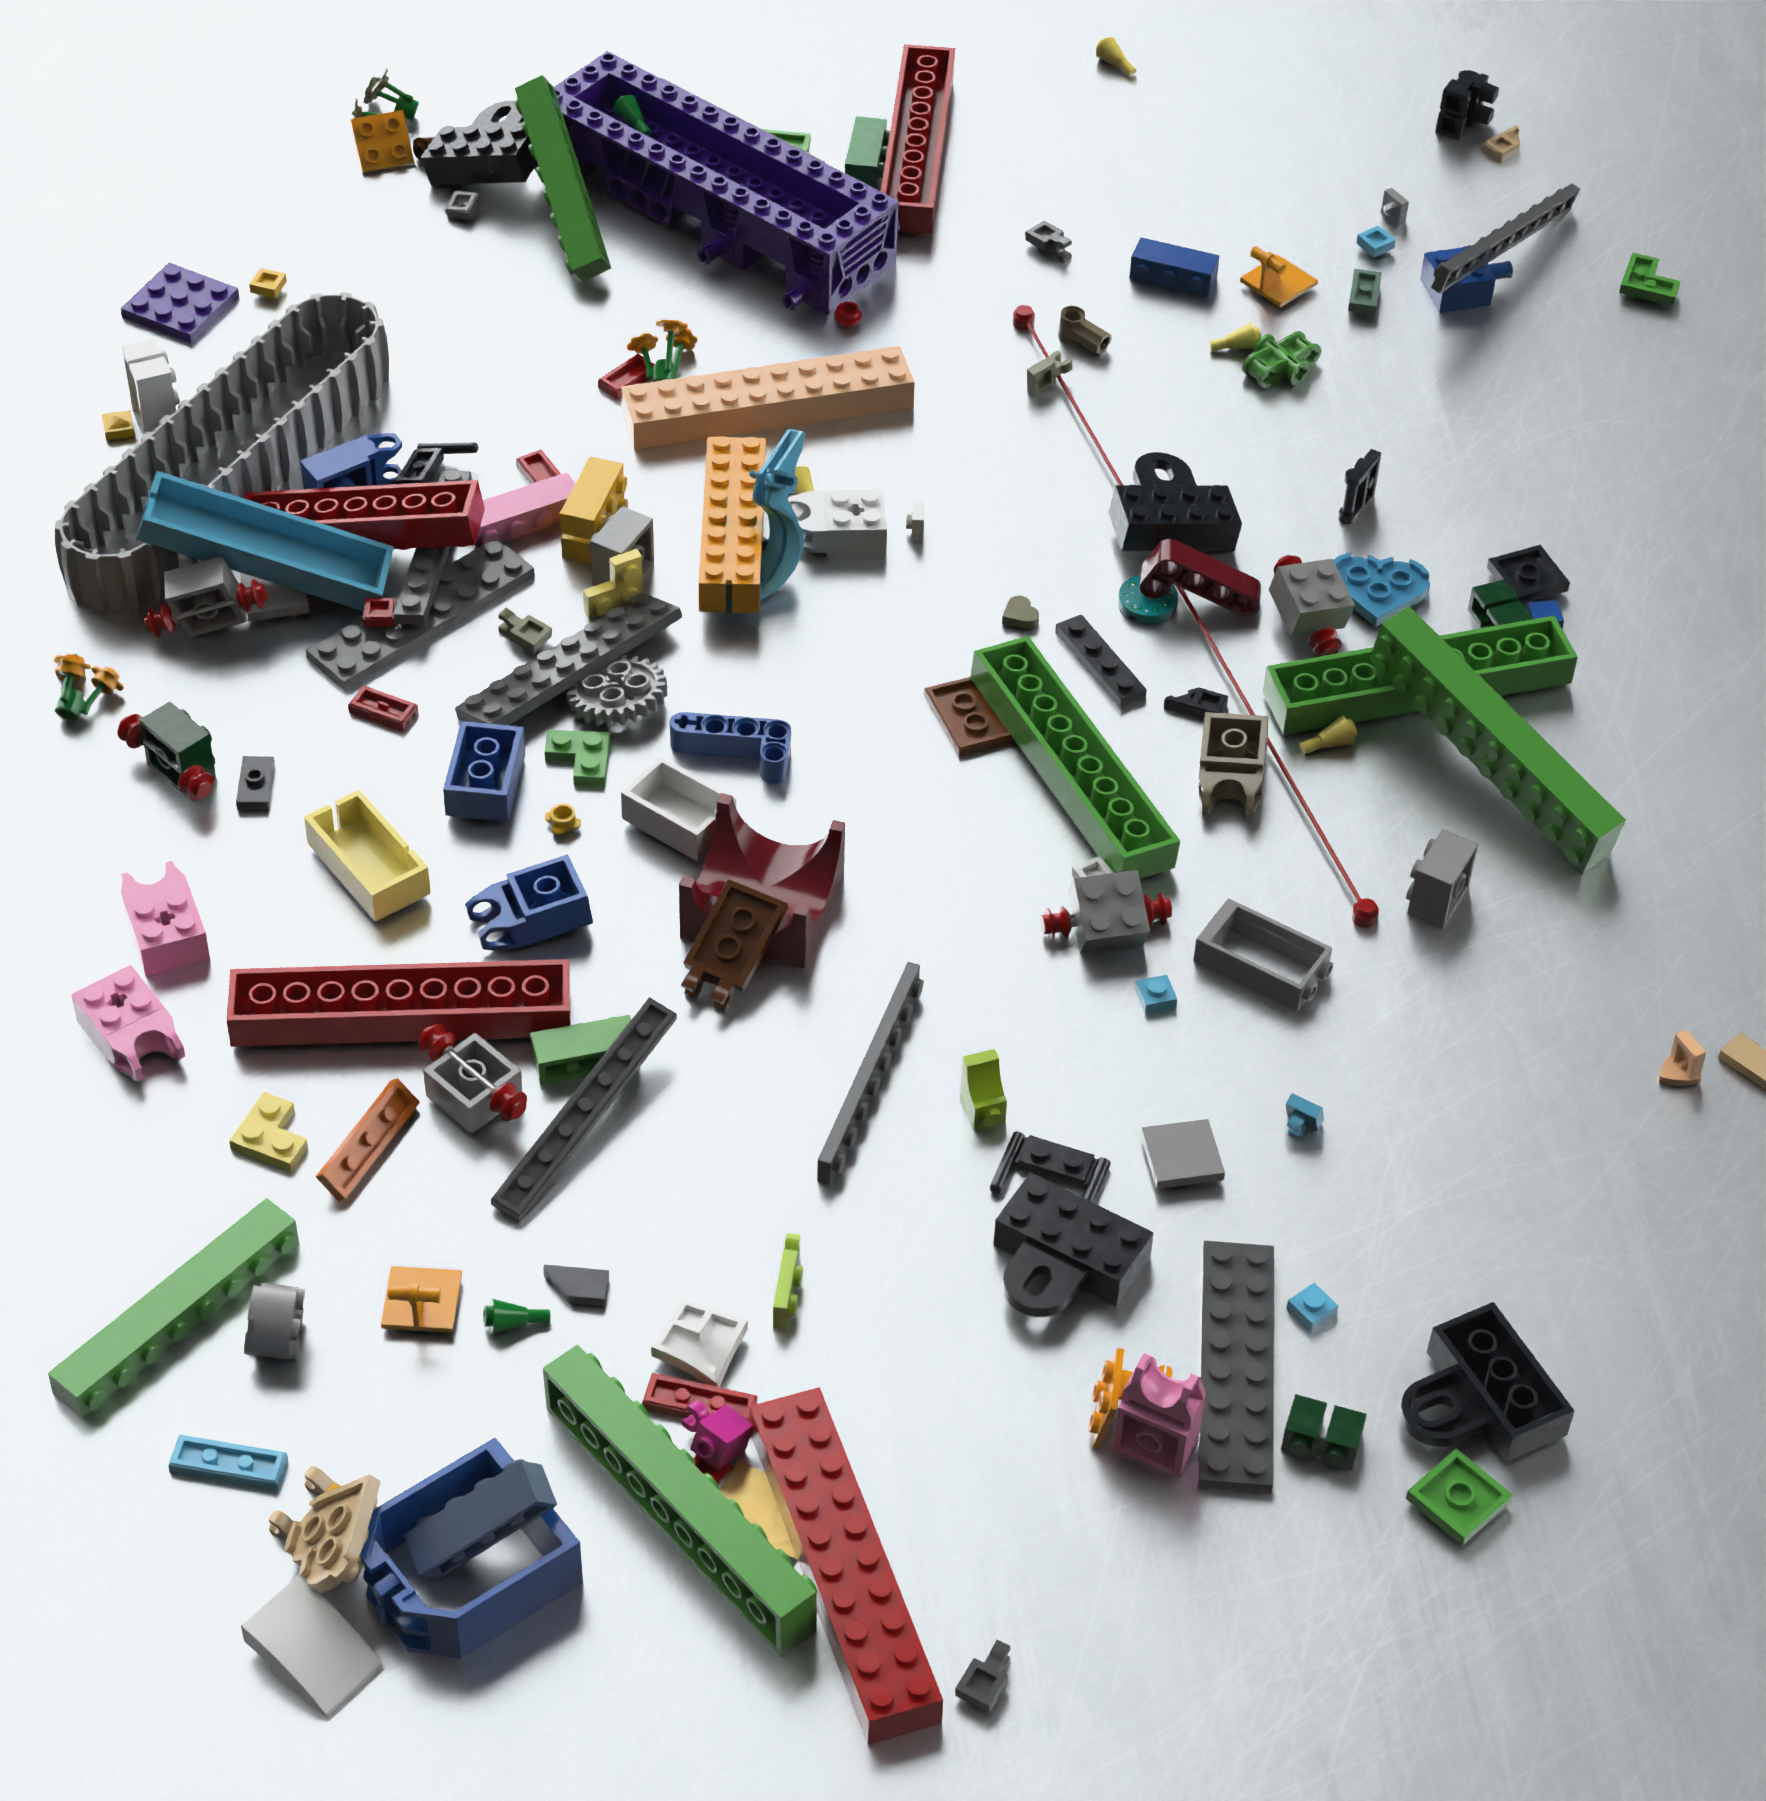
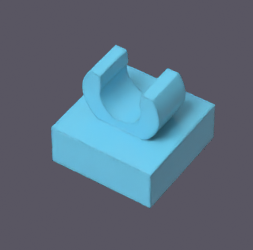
[1285,1093,1324,1138]

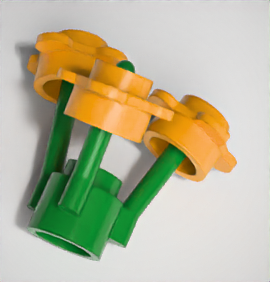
[54,653,124,721]

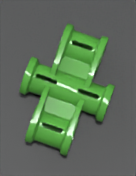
[1242,331,1322,388]

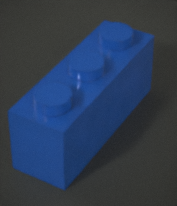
[1129,237,1220,296]

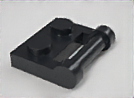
[1338,449,1382,524]

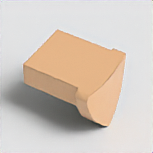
[1658,1030,1706,1086]

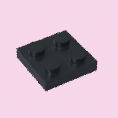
[1487,544,1570,604]

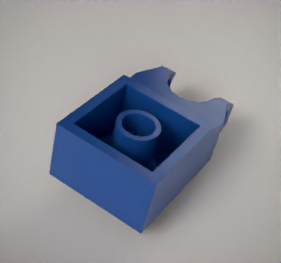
[300,433,403,489]
[465,854,594,951]

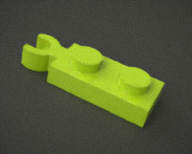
[773,1233,803,1330]

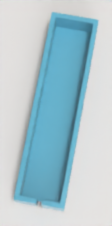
[136,471,394,611]

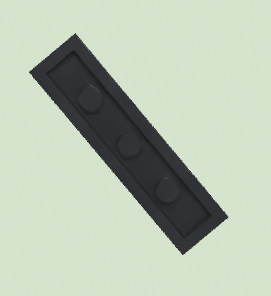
[1055,614,1147,708]

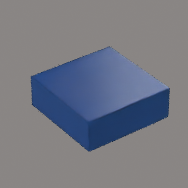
[1526,600,1564,628]

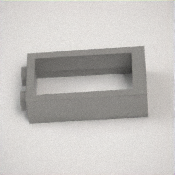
[1193,898,1333,1011]

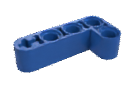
[669,712,792,784]

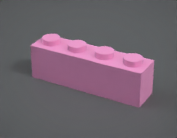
[471,472,575,550]

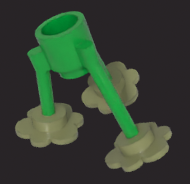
[351,67,420,122]

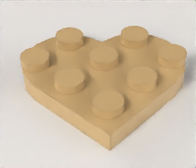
[285,1474,381,1593]

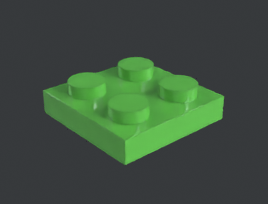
[1406,1448,1513,1546]

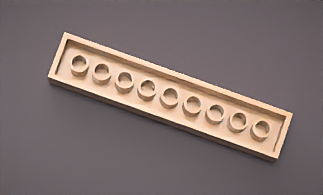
[621,346,915,450]

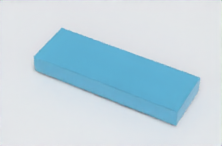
[168,1434,288,1491]

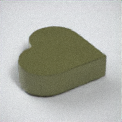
[1002,595,1039,629]

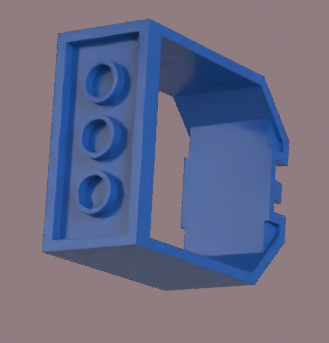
[360,1437,583,1659]

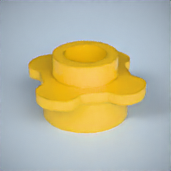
[544,803,582,835]

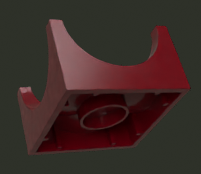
[679,793,846,968]

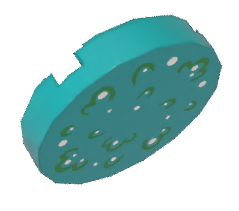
[1118,575,1178,624]

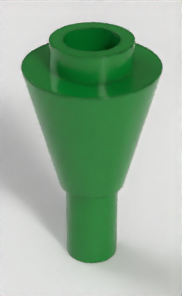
[613,95,651,137]
[483,1298,551,1334]

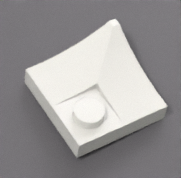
[651,1298,748,1387]

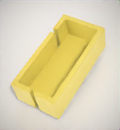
[304,789,431,922]

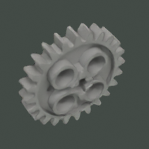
[566,655,668,727]

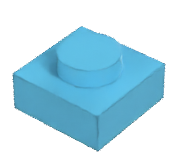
[1356,225,1396,257]
[1135,975,1177,1014]
[1287,1283,1338,1332]

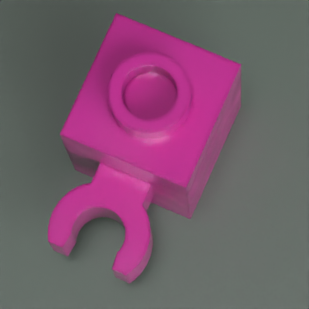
[681,1400,754,1470]

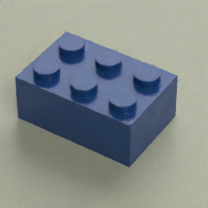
[443,721,525,822]

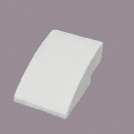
[241,1575,383,1718]

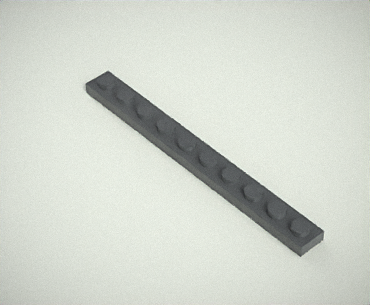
[1431,183,1580,294]

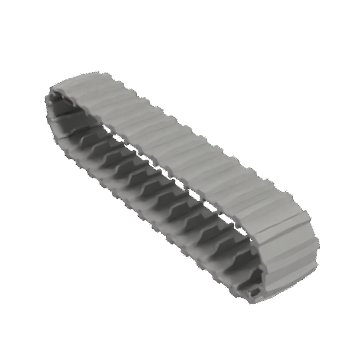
[54,291,390,616]

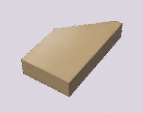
[1481,125,1520,163]
[1718,1033,1766,1090]

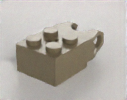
[1198,712,1268,819]

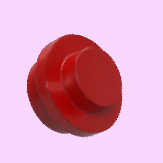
[834,301,862,327]

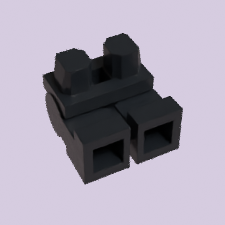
[1435,70,1499,140]

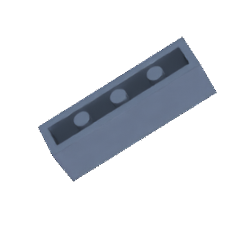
[404,1459,558,1578]

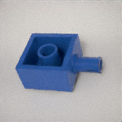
[1420,246,1513,313]

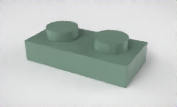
[1348,269,1382,315]

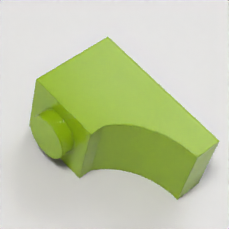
[960,1048,1007,1130]

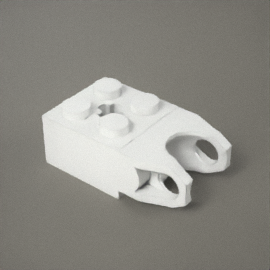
[788,489,887,557]

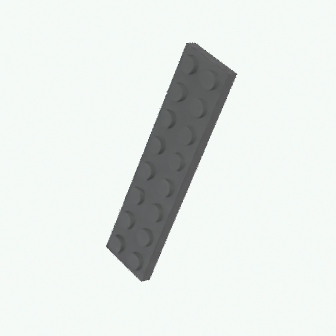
[306,539,535,690]
[454,593,683,726]
[1197,1240,1274,1493]

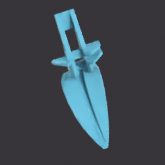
[726,429,806,607]

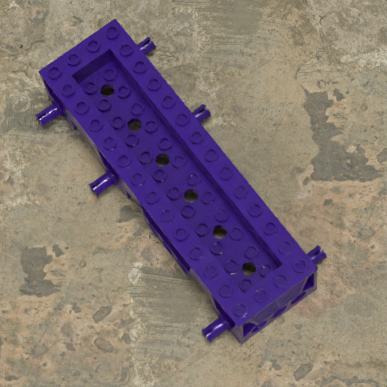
[534,51,900,315]

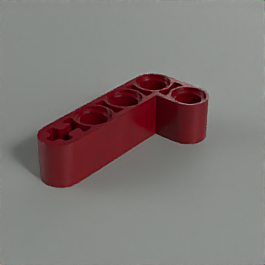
[1139,539,1261,616]

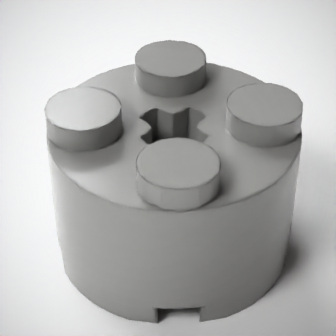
[244,1282,306,1360]

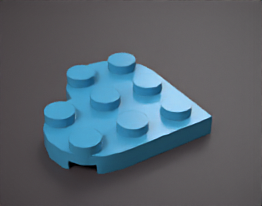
[1333,553,1430,627]

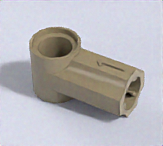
[1057,305,1112,355]

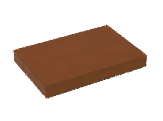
[923,677,1016,757]

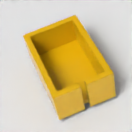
[560,456,628,564]

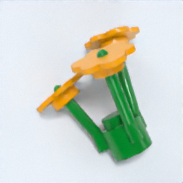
[626,319,698,382]

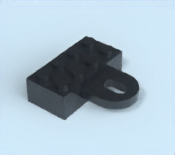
[420,100,538,185]
[1108,452,1242,551]
[993,1172,1154,1317]
[1399,1302,1575,1462]

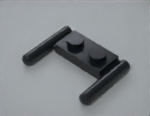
[395,442,479,484]
[989,1131,1111,1203]

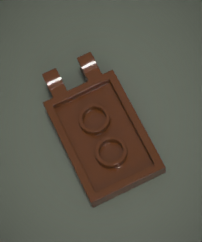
[681,879,788,1012]

